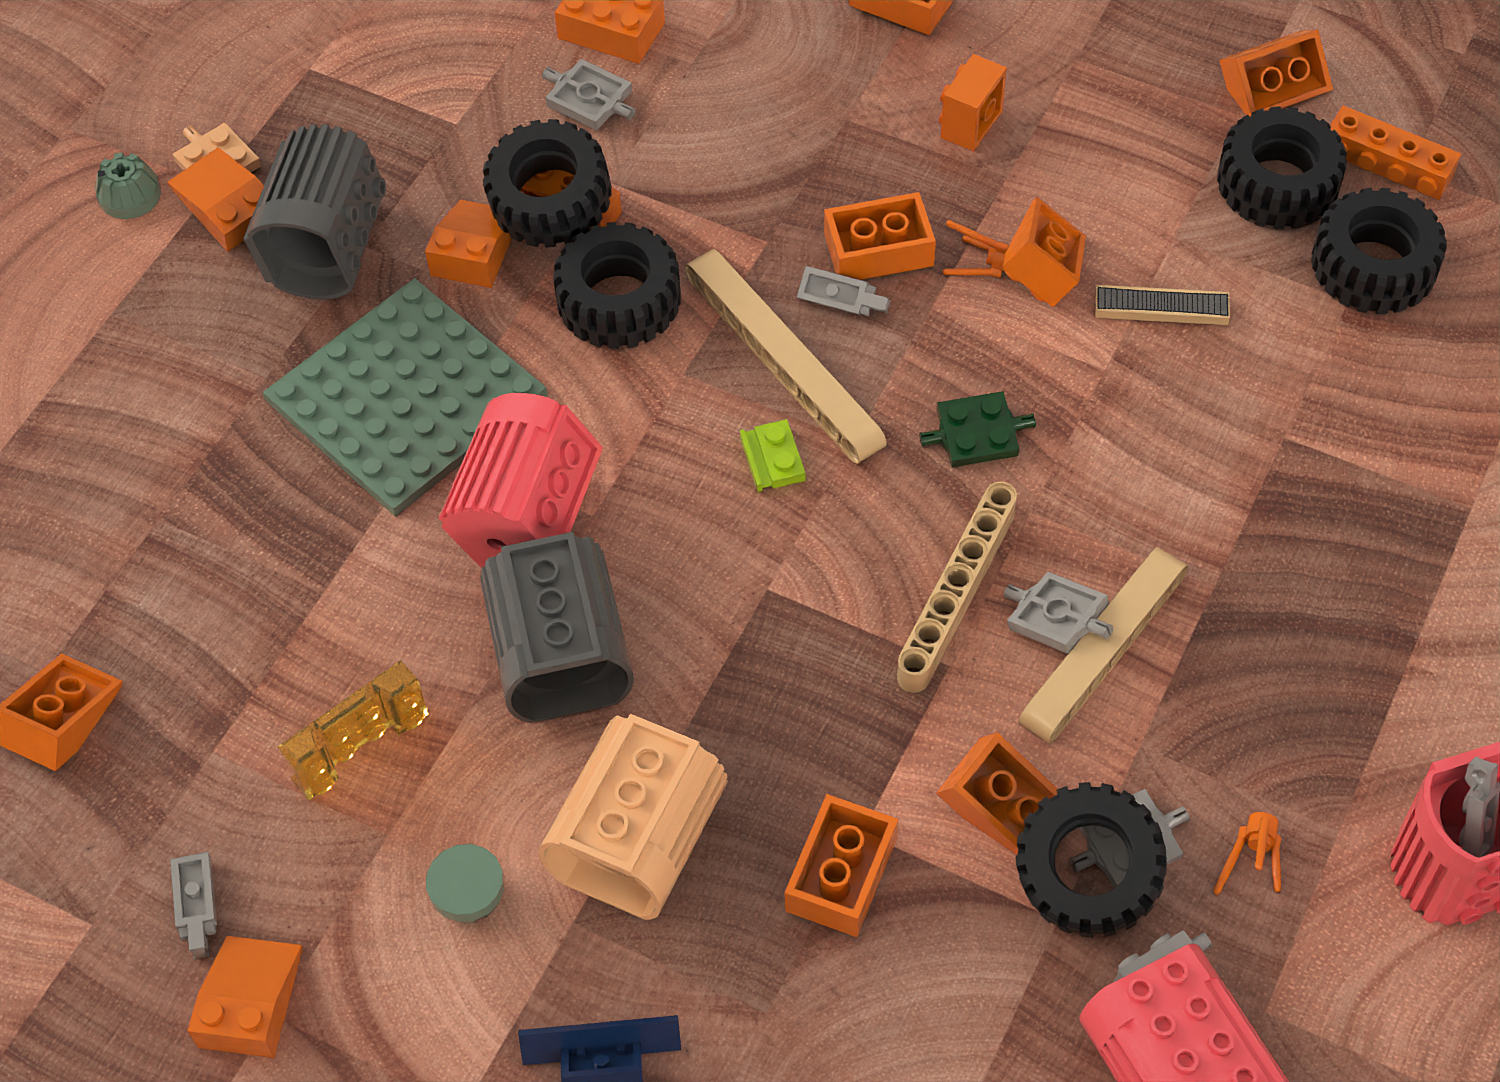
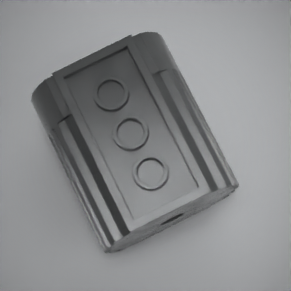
[244,124,386,300]
[480,532,634,723]

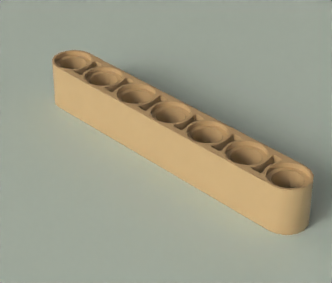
[897,482,1017,693]
[1018,547,1189,744]

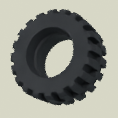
[1217,106,1347,230]
[483,119,612,248]
[1311,188,1447,314]
[553,222,681,349]
[1016,782,1167,938]

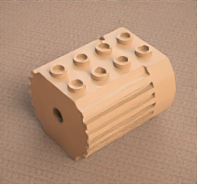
[538,714,728,920]

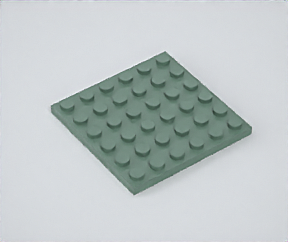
[262,278,548,517]

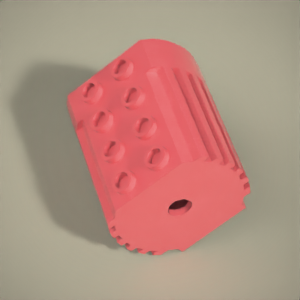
[439,393,603,568]
[1391,742,1500,925]
[1079,944,1289,1082]

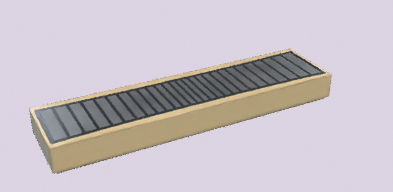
[1095,285,1230,325]

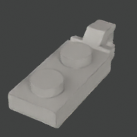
[797,266,891,316]
[1459,757,1500,858]
[170,852,217,960]

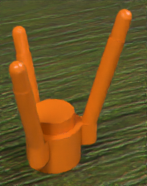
[942,220,1009,278]
[1213,812,1281,895]

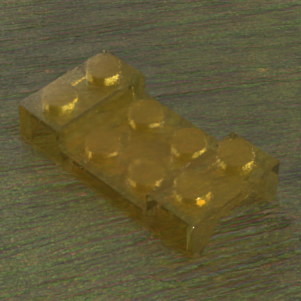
[278,660,429,801]

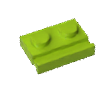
[739,419,806,492]

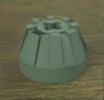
[95,152,161,219]
[426,844,504,924]

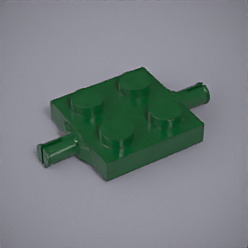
[919,391,1036,467]

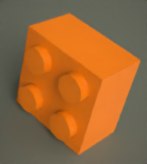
[939,54,1007,152]

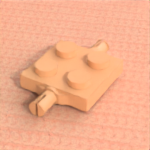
[172,123,261,173]

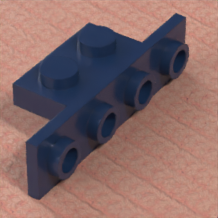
[518,1015,681,1082]

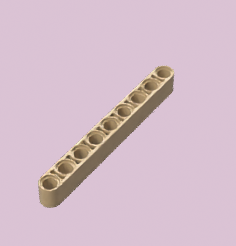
[685,249,887,464]

